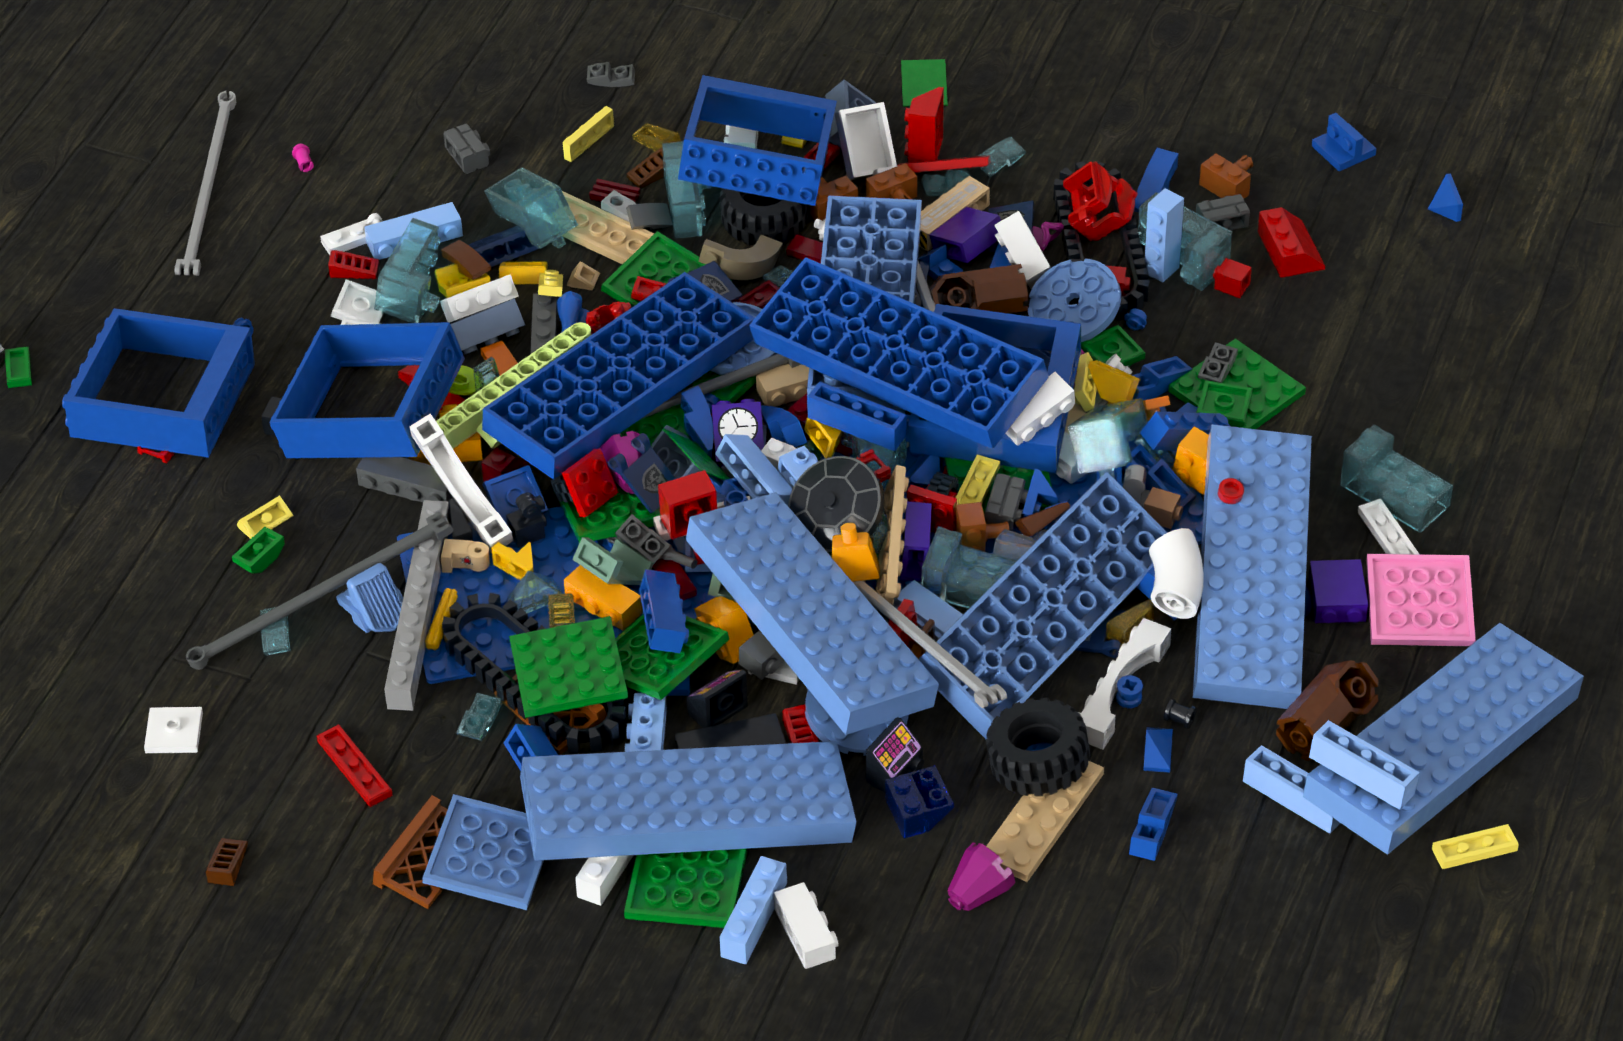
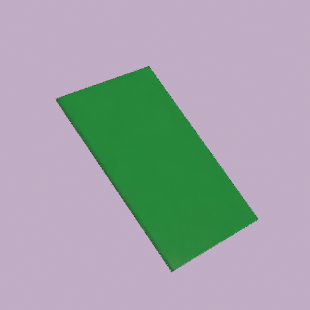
[901,59,948,107]
[662,428,730,480]

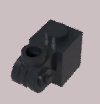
[506,492,547,548]

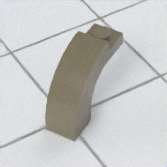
[698,235,782,280]

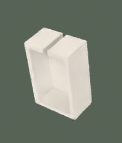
[835,102,897,180]

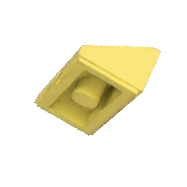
[237,495,294,539]

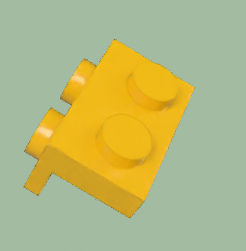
[435,264,491,298]

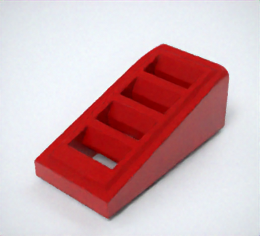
[328,250,379,279]
[782,704,819,743]

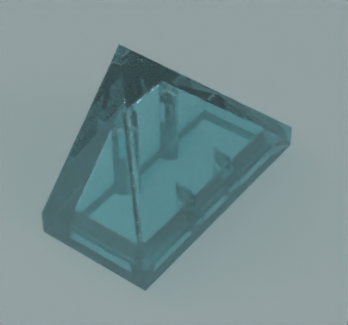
[508,571,565,613]

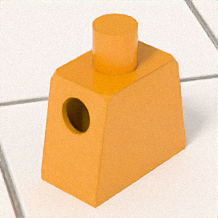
[832,523,880,582]

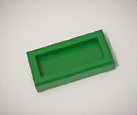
[5,347,32,388]

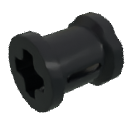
[1164,698,1197,729]

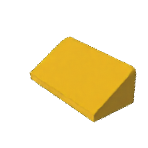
[499,262,548,284]

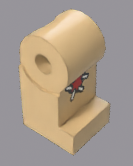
[441,539,490,573]

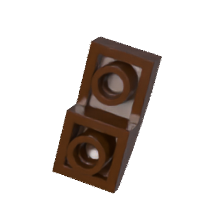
[441,240,491,280]

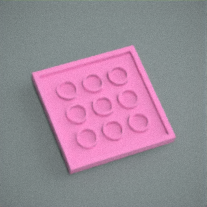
[1366,554,1476,646]

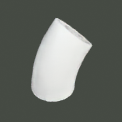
[1149,528,1204,619]

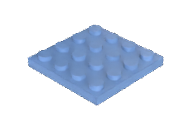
[422,794,544,910]

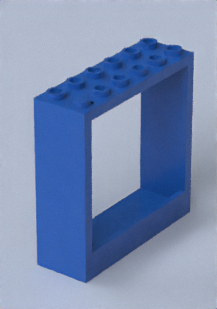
[678,75,837,206]
[906,304,1081,473]
[62,308,255,458]
[270,322,465,458]

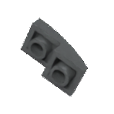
[587,62,635,87]
[626,203,673,230]
[1198,342,1238,383]
[615,514,670,564]

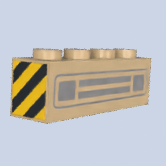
[919,176,990,251]

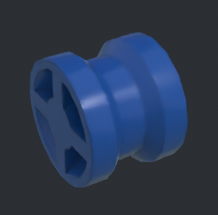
[1116,675,1143,708]

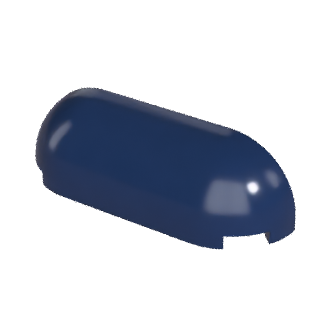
[468,220,549,267]

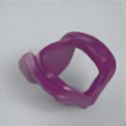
[1033,221,1064,252]

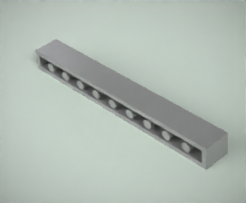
[384,500,451,711]

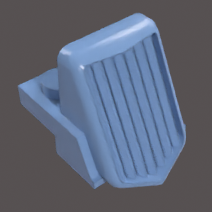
[336,563,403,633]

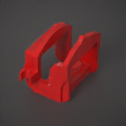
[1063,161,1138,241]

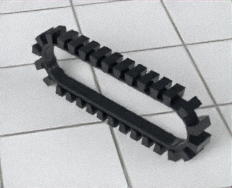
[1053,161,1150,320]
[442,593,626,754]

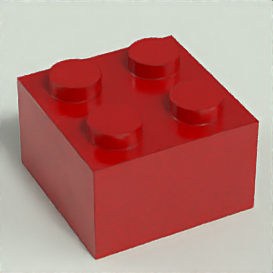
[658,470,717,539]

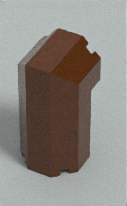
[929,264,1028,314]
[1276,660,1378,761]

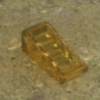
[632,123,682,155]
[548,593,575,628]
[1106,599,1154,647]

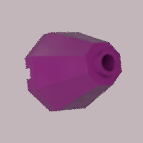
[599,431,643,494]
[947,843,1016,911]

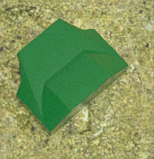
[232,527,285,574]

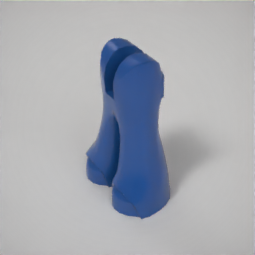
[557,291,590,333]

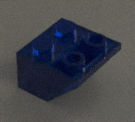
[885,766,954,839]

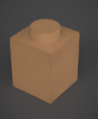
[1144,487,1183,529]

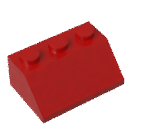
[905,87,944,162]
[1258,207,1325,278]

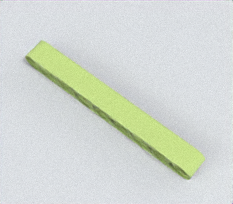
[436,322,591,449]

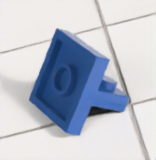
[1312,113,1376,171]
[482,465,548,524]

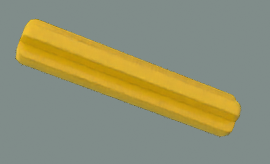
[425,588,458,650]

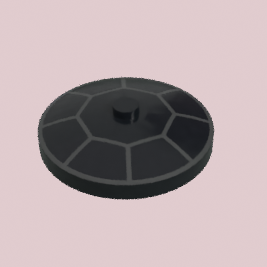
[788,456,884,555]

